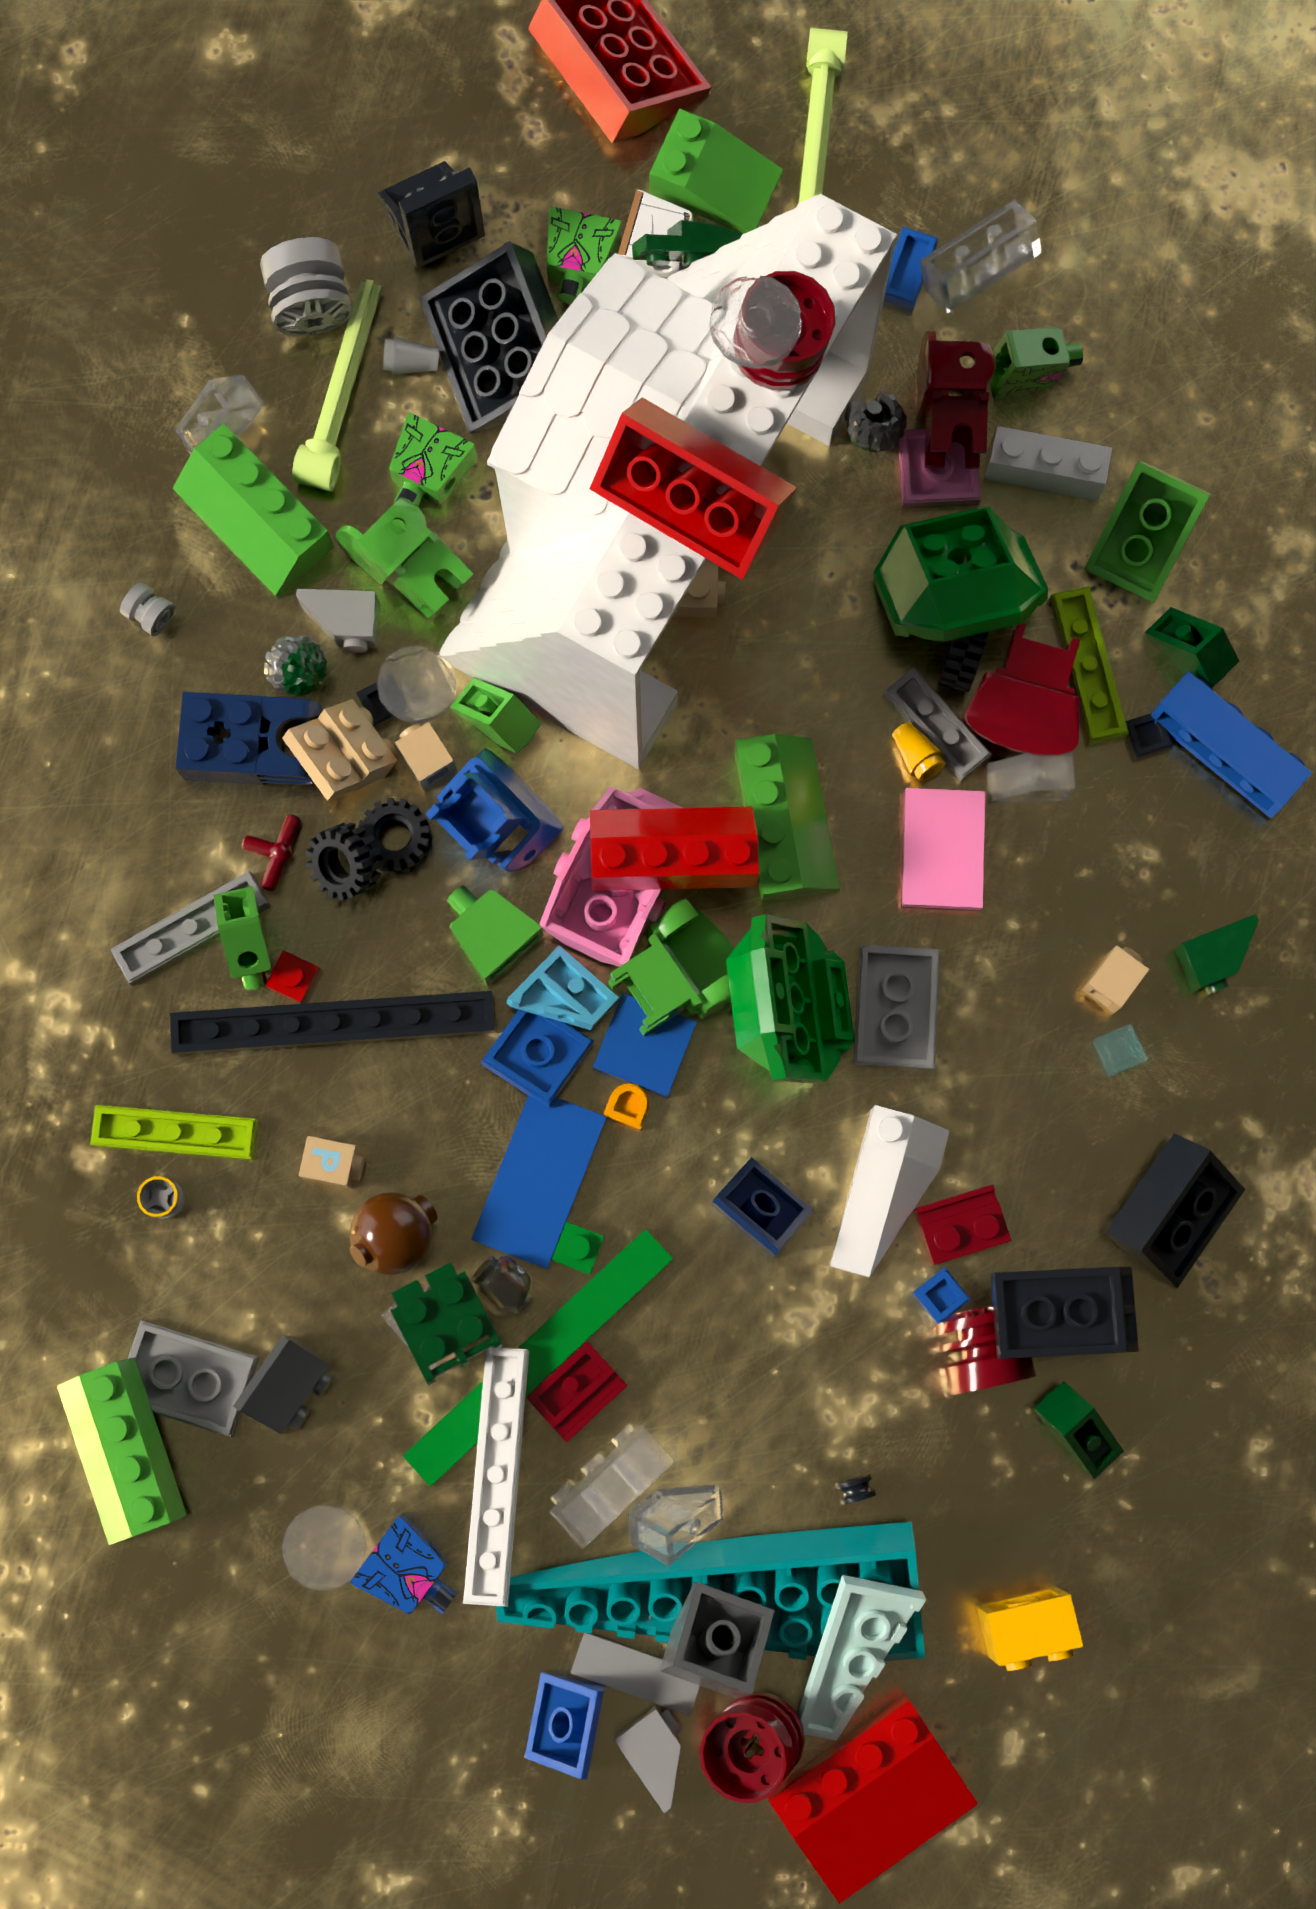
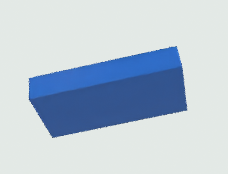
[884,226,939,311]

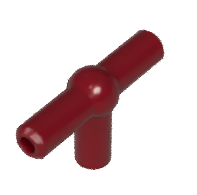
[242,814,301,891]

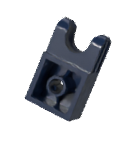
[175,692,323,785]

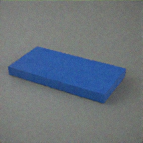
[471,1096,607,1270]

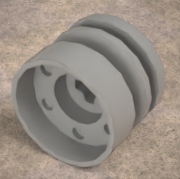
[260,237,353,336]

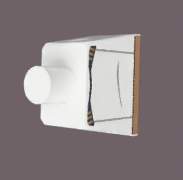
[618,189,693,277]

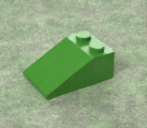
[649,108,783,234]
[1084,460,1211,603]

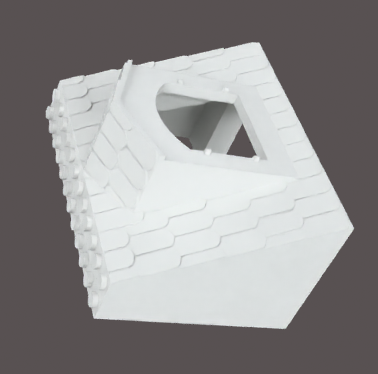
[438,194,897,770]

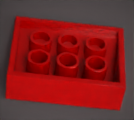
[528,0,712,143]
[768,1694,978,1904]

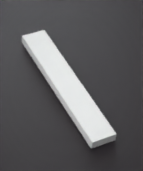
[463,1347,529,1607]

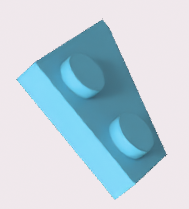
[507,945,619,1030]

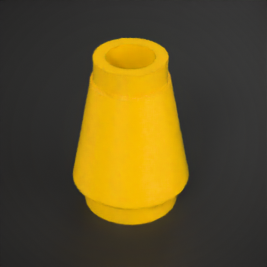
[892,722,946,782]

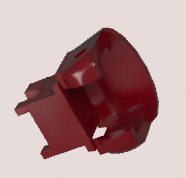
[917,331,996,469]
[962,623,1082,756]

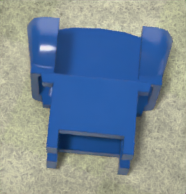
[425,748,564,872]

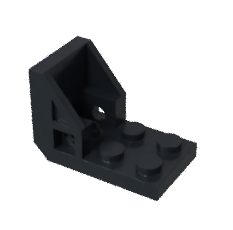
[377,161,485,268]
[991,1267,1139,1359]

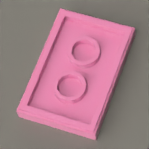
[902,788,985,910]

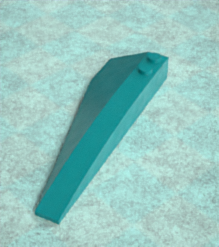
[495,1522,925,1661]

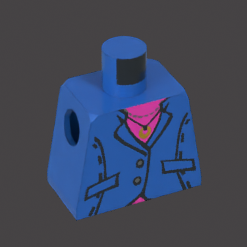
[350,1514,458,1614]

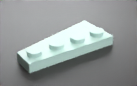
[797,1575,926,1741]

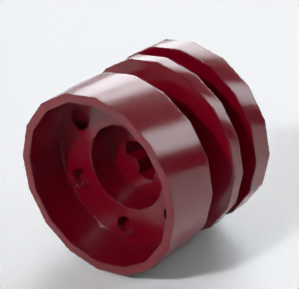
[732,271,836,390]
[935,1305,1036,1395]
[699,1692,805,1803]

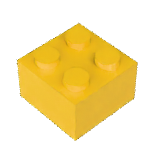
[976,1587,1083,1671]

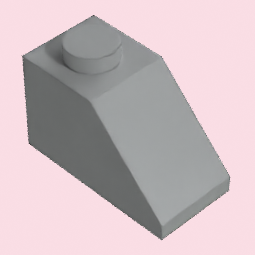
[296,589,380,653]
[614,1704,682,1813]

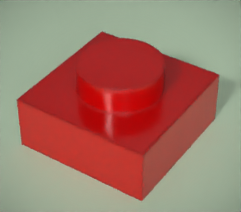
[265,950,321,1004]

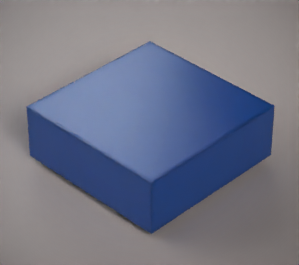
[912,1267,971,1324]

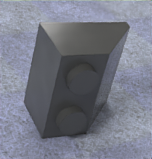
[233,1335,335,1434]
[660,1582,775,1699]

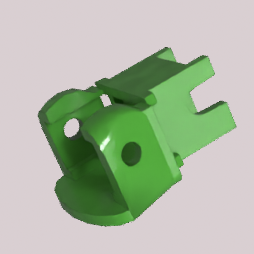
[336,497,474,619]
[608,898,734,1036]

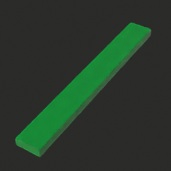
[403,1229,673,1487]

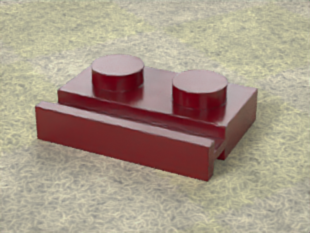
[914,1184,1012,1266]
[526,1341,628,1443]

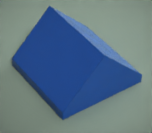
[524,1672,605,1780]

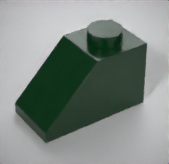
[1144,607,1240,688]
[1173,914,1259,996]
[1034,1381,1124,1479]

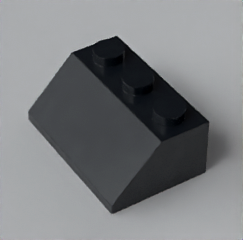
[1105,1133,1246,1289]

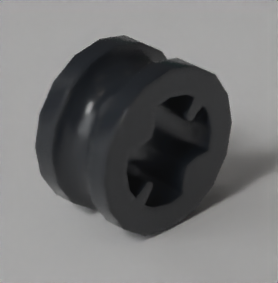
[835,1474,877,1505]

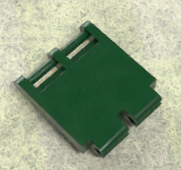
[390,1262,503,1385]

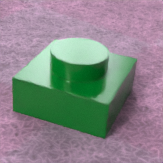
[552,1222,605,1275]

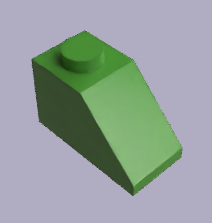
[450,678,542,754]

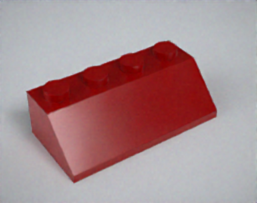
[589,397,797,580]
[590,806,759,891]

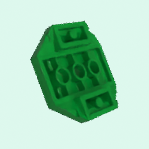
[874,506,1048,642]
[726,914,855,1084]

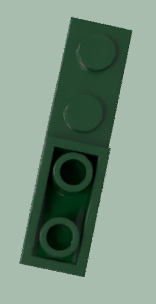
[632,220,742,267]

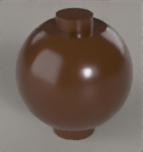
[350,1192,438,1275]

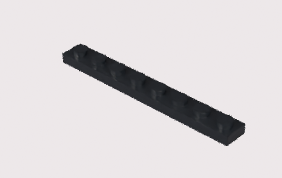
[170,991,495,1055]

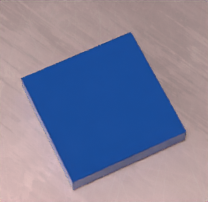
[593,993,697,1098]
[482,1010,594,1109]

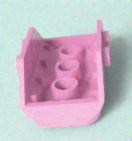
[539,786,682,967]

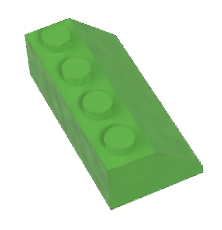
[173,423,334,598]
[734,734,840,904]
[57,1357,187,1545]

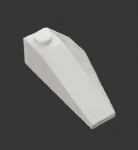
[830,1105,949,1277]

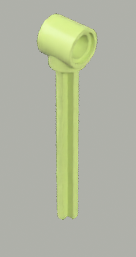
[799,27,848,203]
[292,279,382,492]

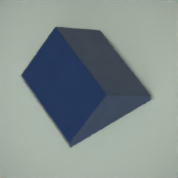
[711,1157,814,1258]

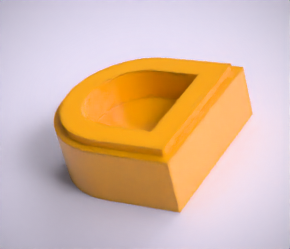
[603,1083,649,1131]

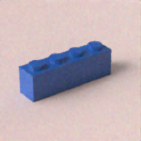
[1151,671,1312,819]

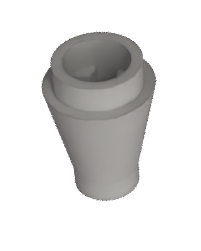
[383,336,439,375]

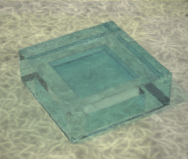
[1092,1024,1148,1077]

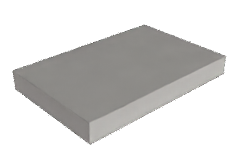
[853,944,940,1070]
[128,1320,259,1437]

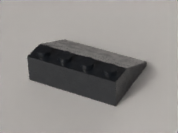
[419,241,559,435]

